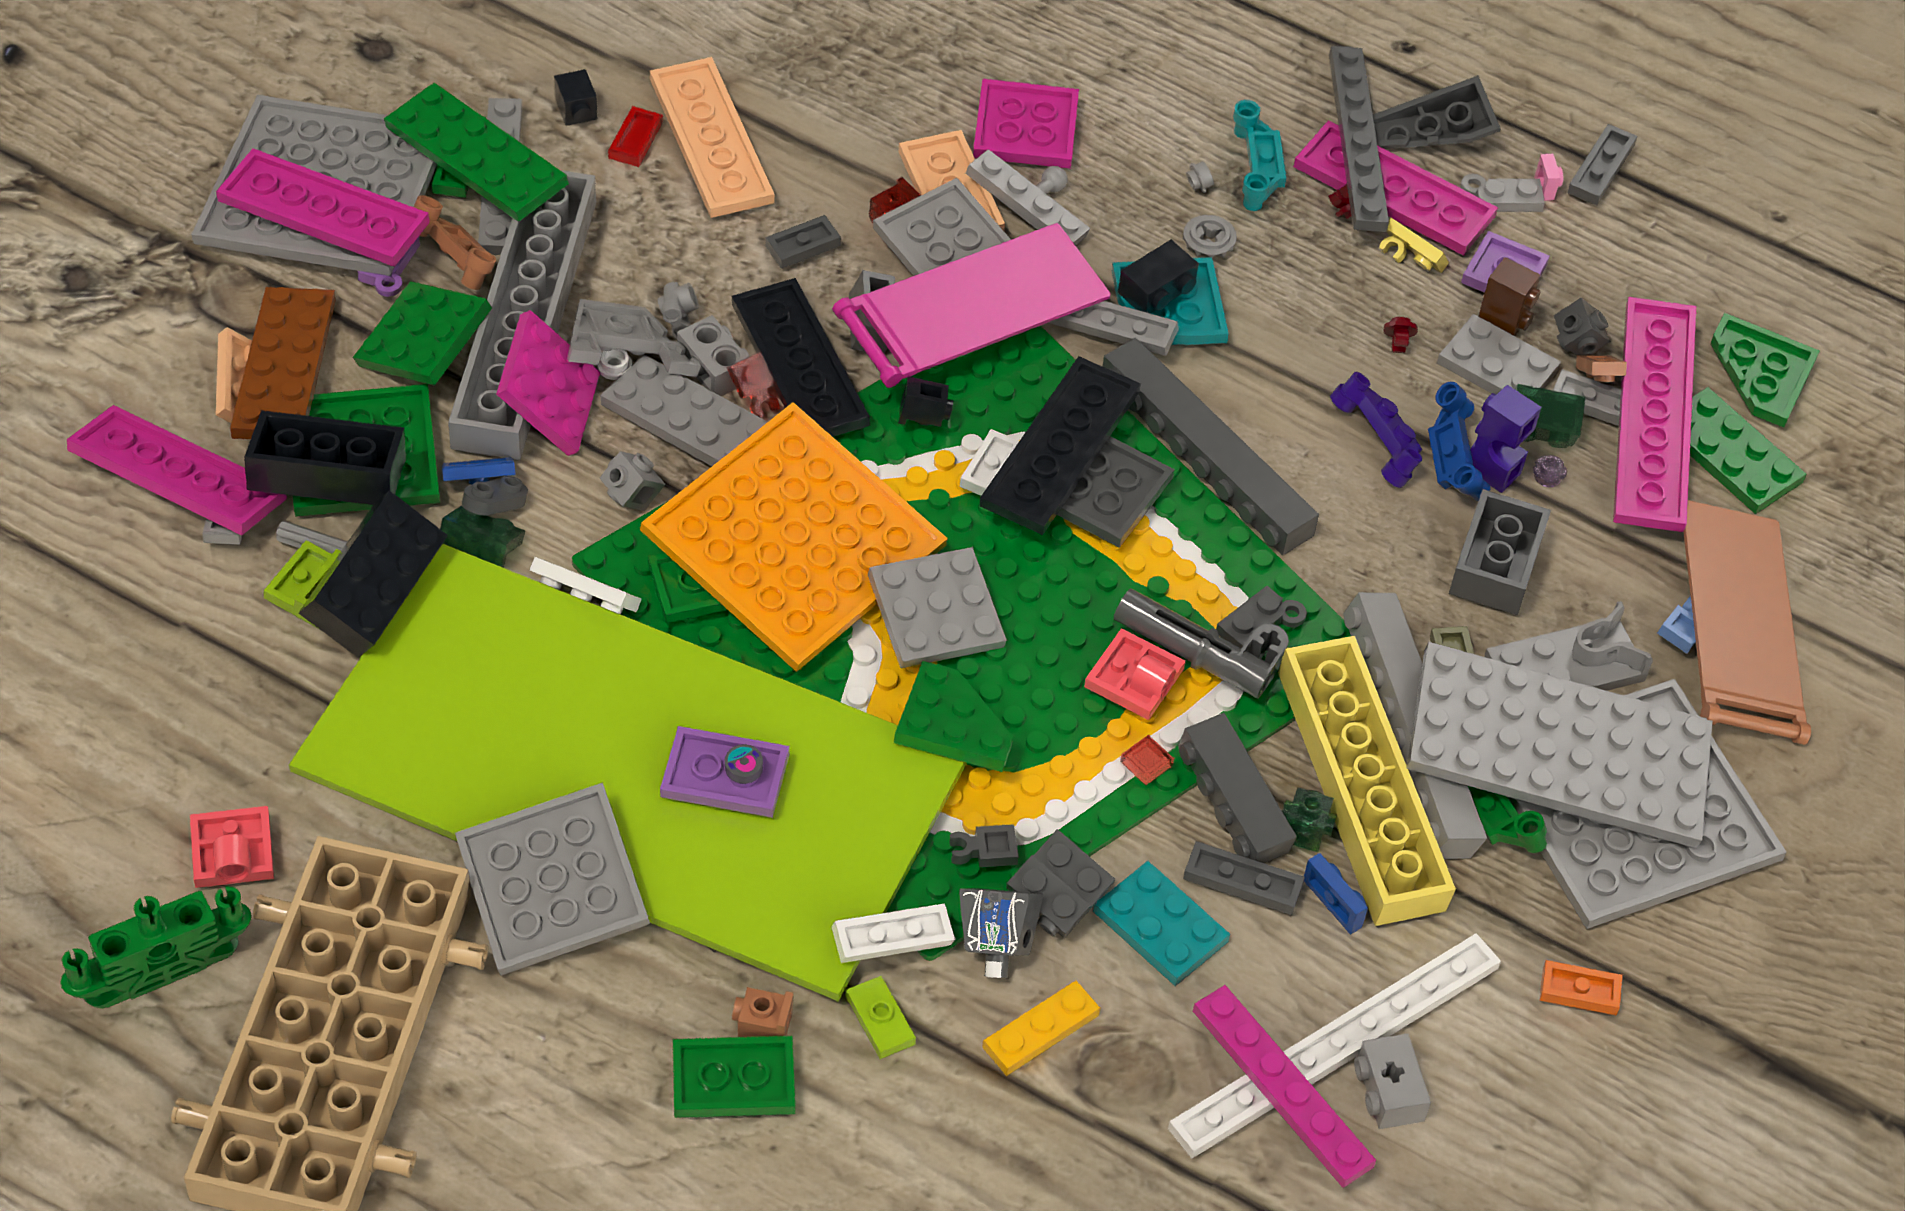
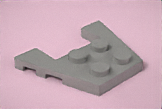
[567,299,701,377]

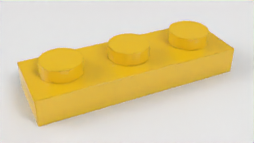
[982,980,1100,1076]

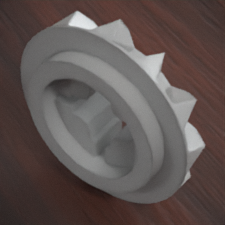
[1183,215,1237,258]

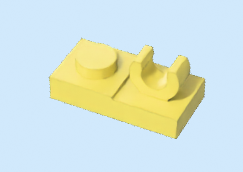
[1379,218,1449,273]

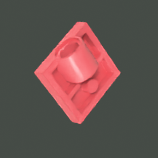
[1084,628,1186,720]
[190,806,274,888]

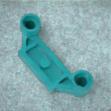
[1233,100,1286,211]

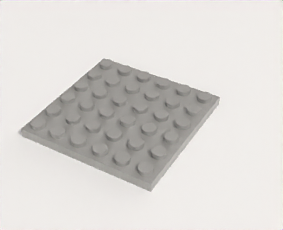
[191,95,437,276]
[1507,679,1787,929]

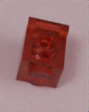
[869,177,922,223]

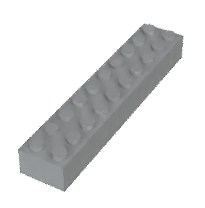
[448,170,596,460]

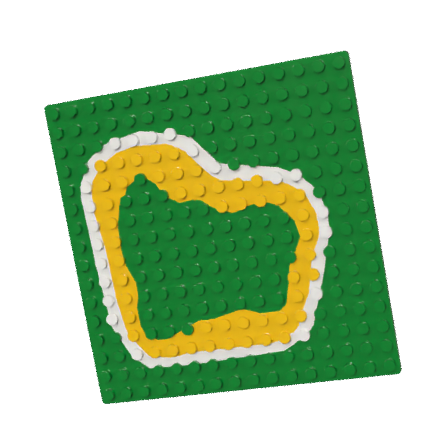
[572,325,1351,961]

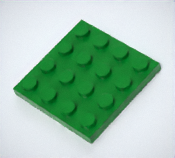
[293,384,440,517]

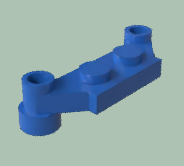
[1428,381,1491,501]

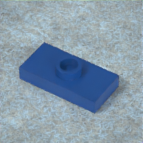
[442,457,516,485]

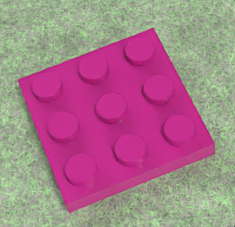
[973,78,1079,169]
[496,310,600,456]

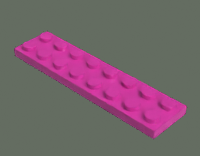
[1613,297,1696,532]

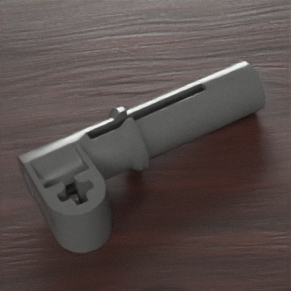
[1114,588,1289,699]

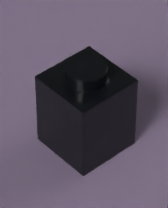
[554,69,597,126]

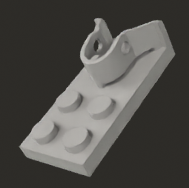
[1484,601,1653,691]

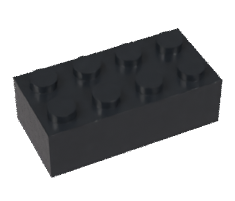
[244,410,406,505]
[299,491,448,658]

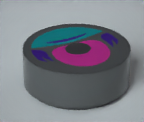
[725,744,763,784]

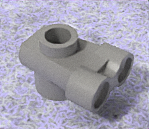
[658,282,699,338]

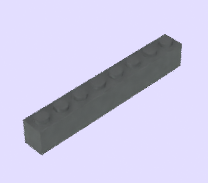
[1103,337,1319,556]

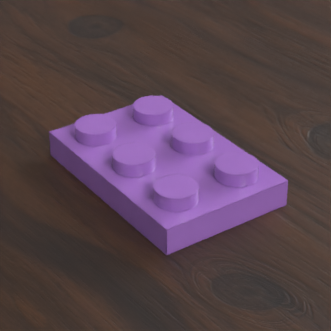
[660,726,789,818]

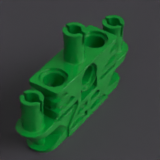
[60,886,252,1009]

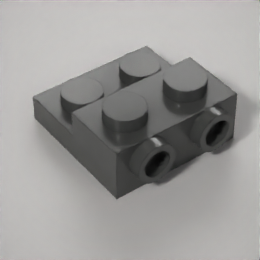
[1006,829,1115,939]

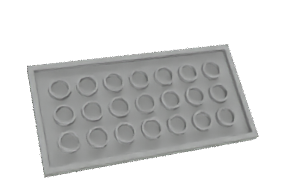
[1406,642,1713,848]

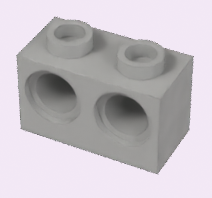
[677,315,752,396]

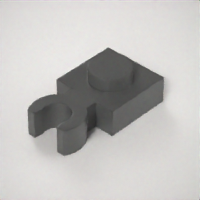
[949,824,1018,867]

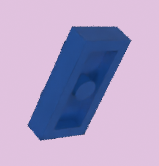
[1304,853,1368,935]

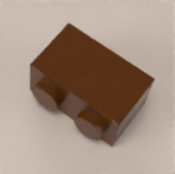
[1478,257,1541,336]

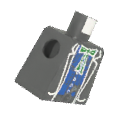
[960,888,1043,978]

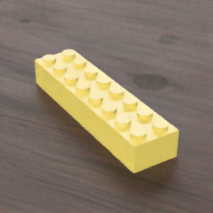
[1278,636,1456,926]

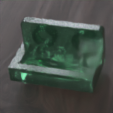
[440,505,525,568]

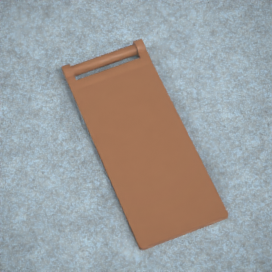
[1683,500,1811,745]

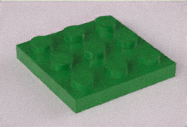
[353,281,492,386]

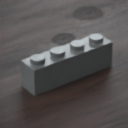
[1179,713,1297,864]

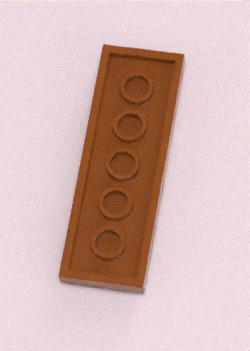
[230,287,336,439]

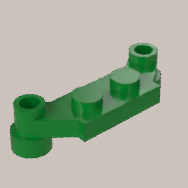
[1468,786,1547,853]

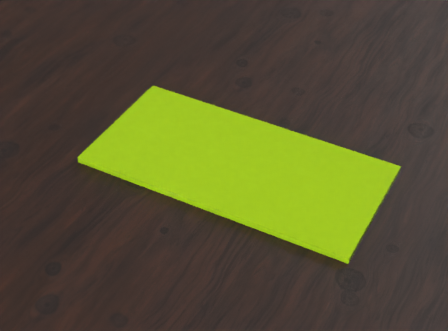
[289,544,967,1001]

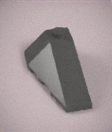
[1373,75,1501,149]

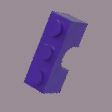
[1470,385,1542,493]

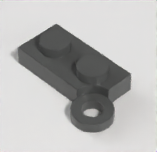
[1216,586,1307,649]

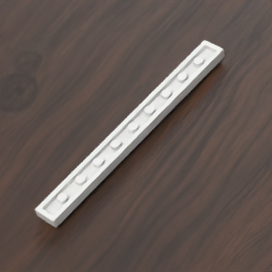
[1168,933,1501,1158]

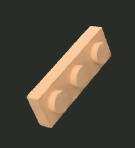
[216,327,252,423]

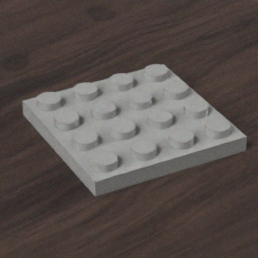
[455,783,650,976]

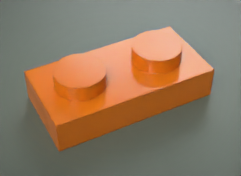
[1539,960,1623,1016]

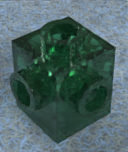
[1282,787,1337,852]

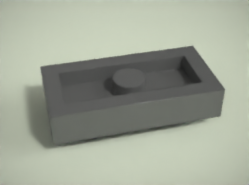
[765,215,841,269]

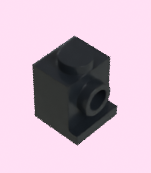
[898,376,953,427]

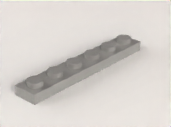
[478,98,522,255]

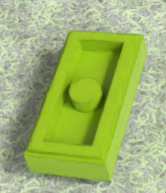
[845,976,916,1059]

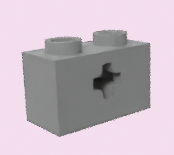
[1354,1033,1431,1129]

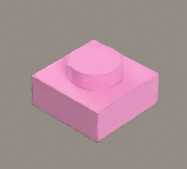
[1535,154,1563,201]

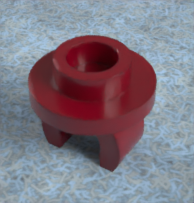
[1328,184,1352,220]
[1383,317,1418,353]

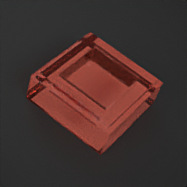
[1120,734,1174,785]

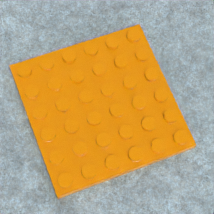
[640,402,948,672]

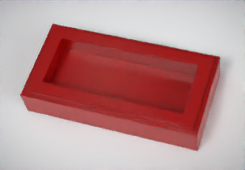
[608,106,663,167]

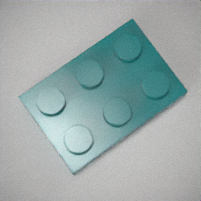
[1093,861,1230,986]

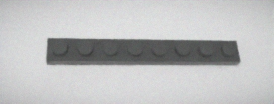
[1329,46,1389,232]

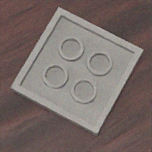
[873,178,1011,276]
[868,547,1007,668]

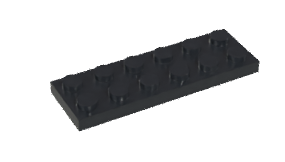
[731,278,870,437]
[979,356,1141,535]

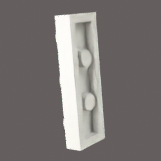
[530,557,642,614]
[831,904,955,963]

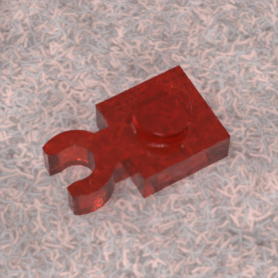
[726,352,780,418]

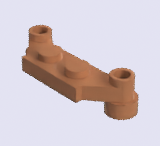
[413,195,496,290]

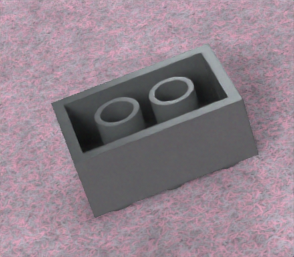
[1449,489,1551,615]

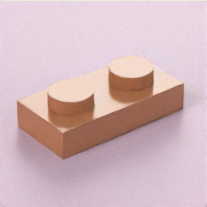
[1576,355,1627,382]

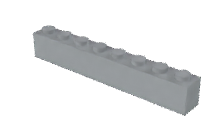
[1343,592,1487,859]

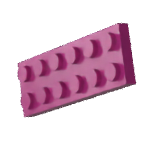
[1293,120,1498,256]
[216,148,430,267]
[67,405,287,536]

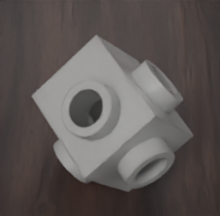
[600,451,665,511]

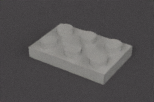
[1437,314,1561,401]

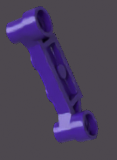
[1330,372,1423,488]

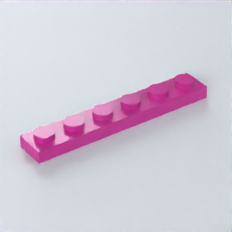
[1193,985,1376,1188]

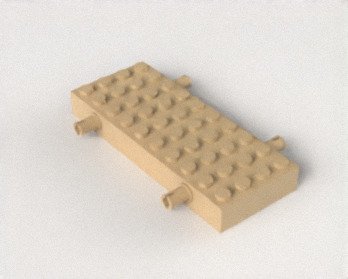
[171,836,488,1211]

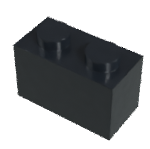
[1118,239,1199,314]

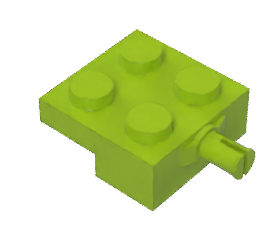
[264,540,341,629]

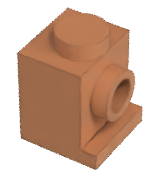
[732,987,794,1037]

